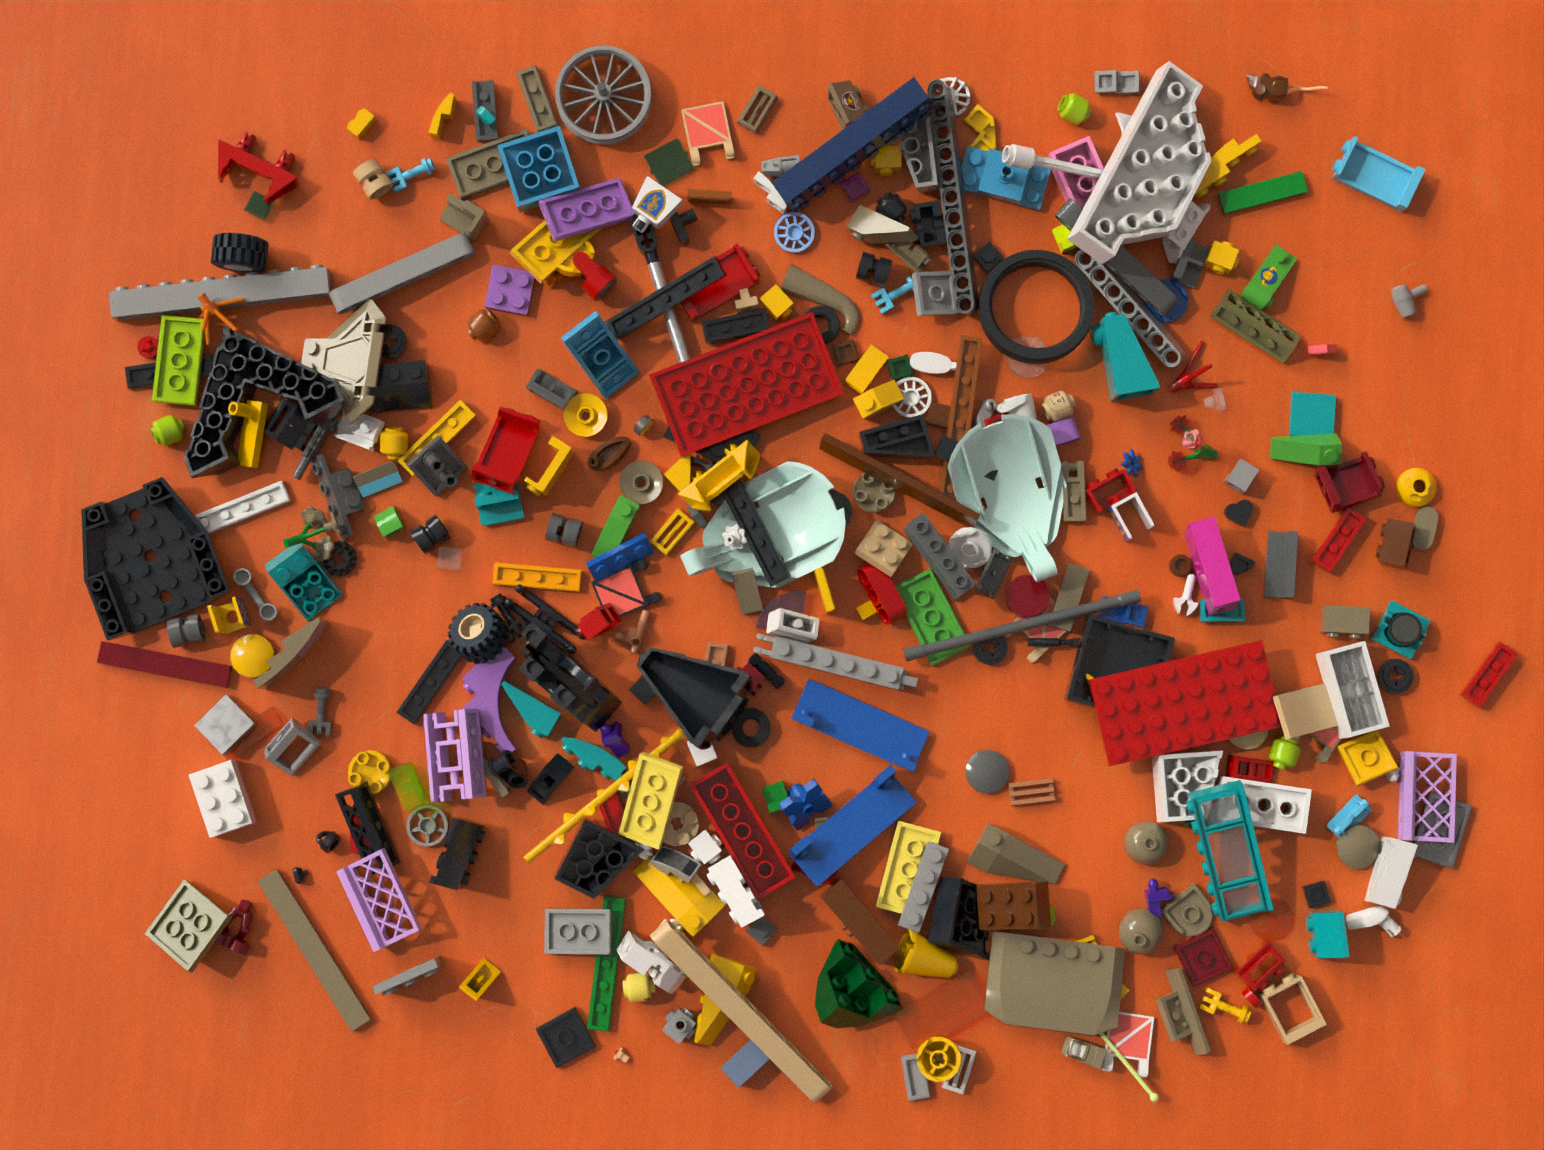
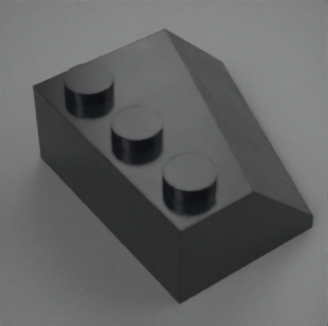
[429,817,486,890]
[928,877,989,960]

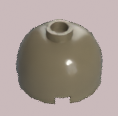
[1123,821,1169,865]
[1118,908,1163,955]

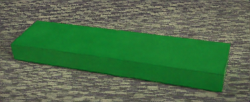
[1217,171,1308,215]

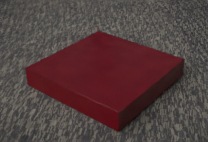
[1173,927,1233,987]

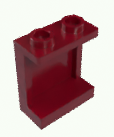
[1315,451,1385,514]

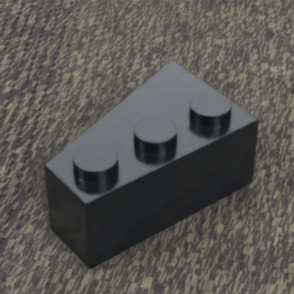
[858,414,935,459]

